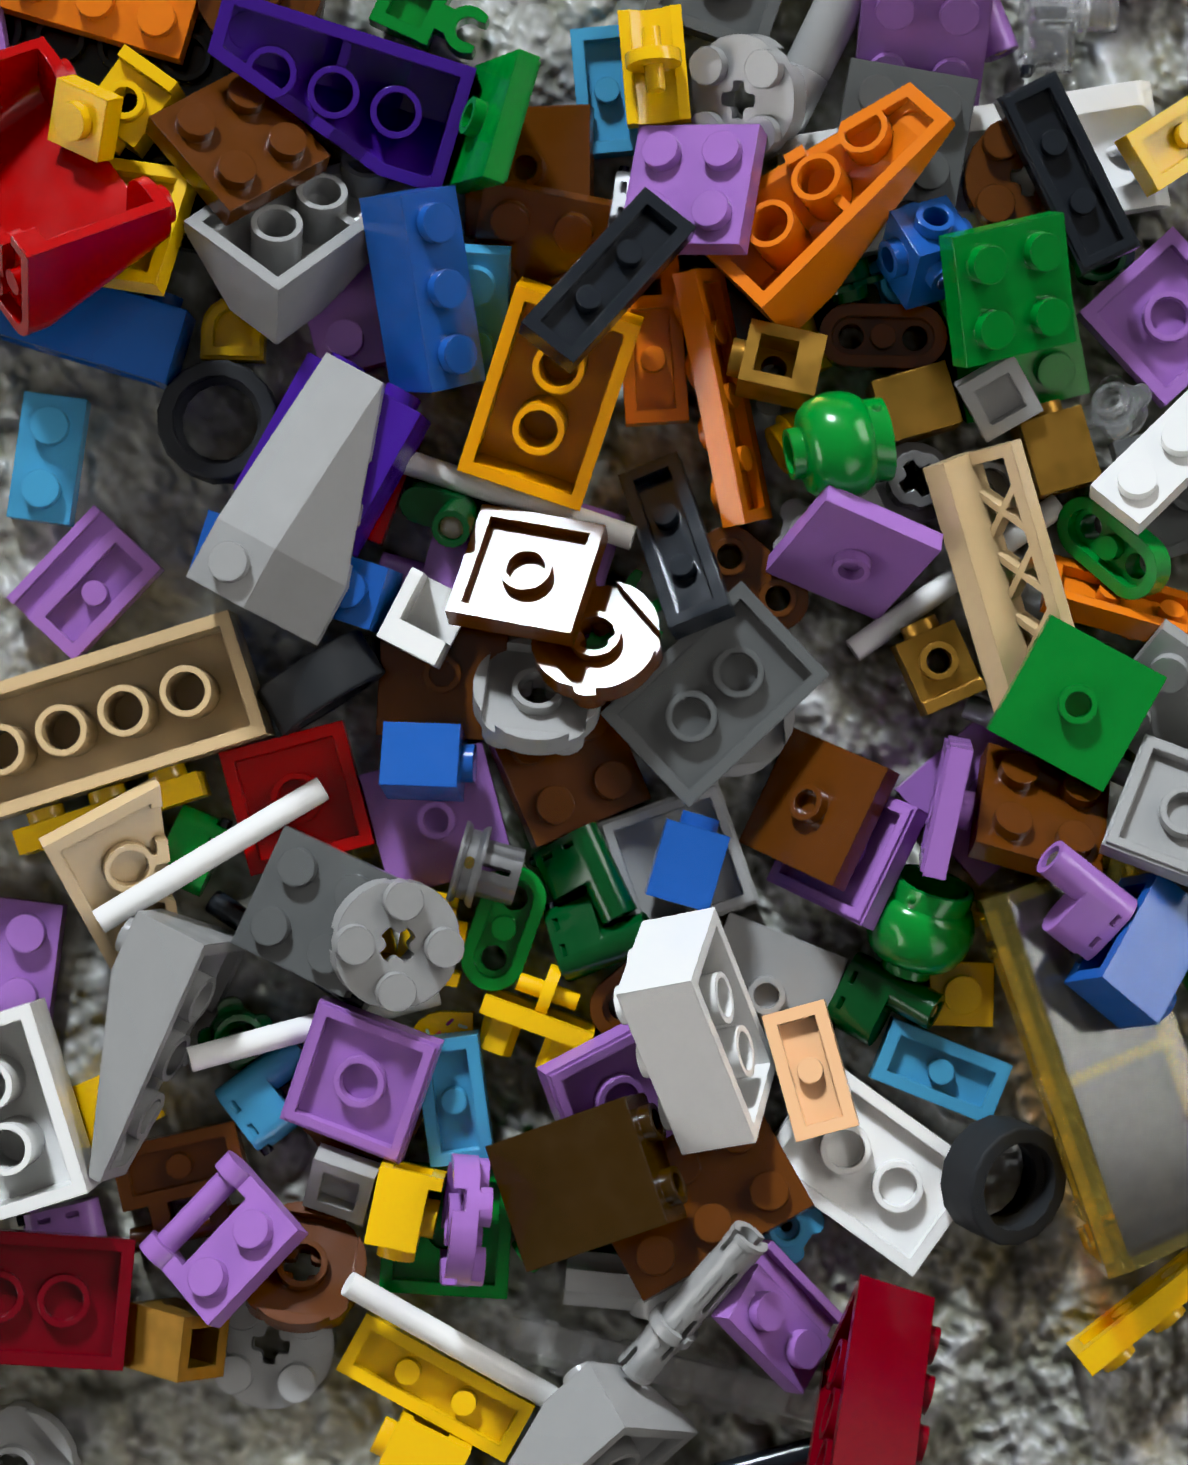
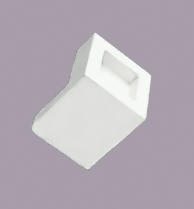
[376,567,461,669]

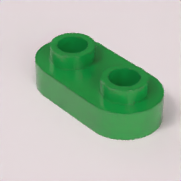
[1057,495,1171,600]
[461,867,547,991]

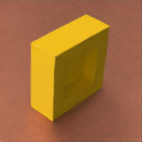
[47,74,124,163]
[927,961,994,1027]

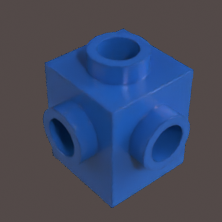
[876,195,973,310]

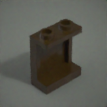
[485,1093,688,1273]

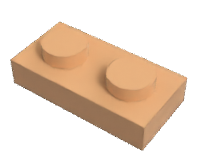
[761,999,860,1142]

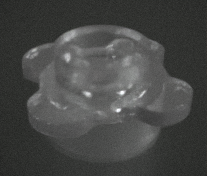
[1083,374,1152,440]

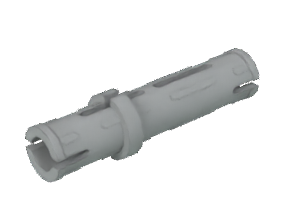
[618,1220,768,1386]

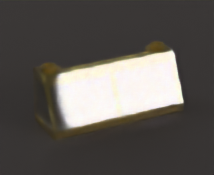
[971,855,1188,1279]

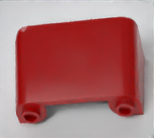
[0,36,176,336]

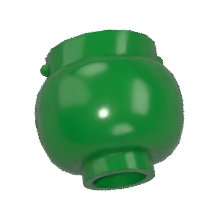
[782,391,897,497]
[866,864,975,982]

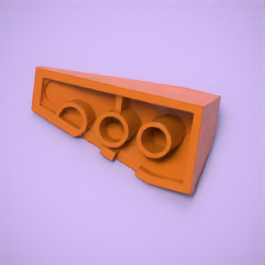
[705,82,956,329]

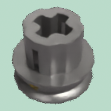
[875,442,946,524]
[446,821,526,908]

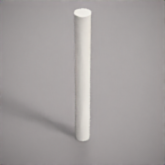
[404,452,637,550]
[845,494,1063,661]
[92,777,329,933]
[186,992,441,1072]
[341,1272,559,1407]

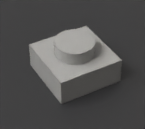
[953,357,1044,443]
[302,1143,381,1226]

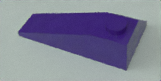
[208,0,477,188]

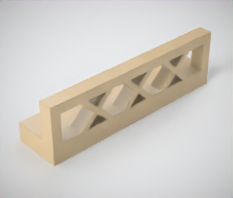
[923,438,1075,713]

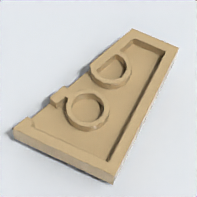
[38,776,178,969]

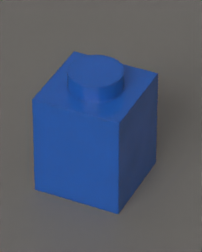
[379,721,477,802]
[645,810,731,910]

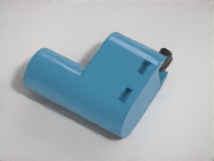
[215,1043,304,1157]

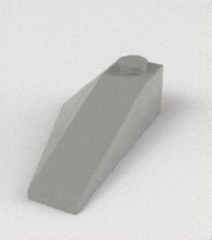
[184,151,417,345]
[186,352,386,646]
[88,908,246,1183]
[508,1361,699,1465]

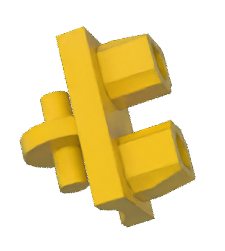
[617,4,692,129]
[479,963,596,1067]

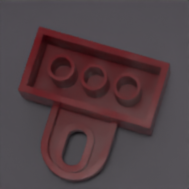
[807,1274,941,1465]

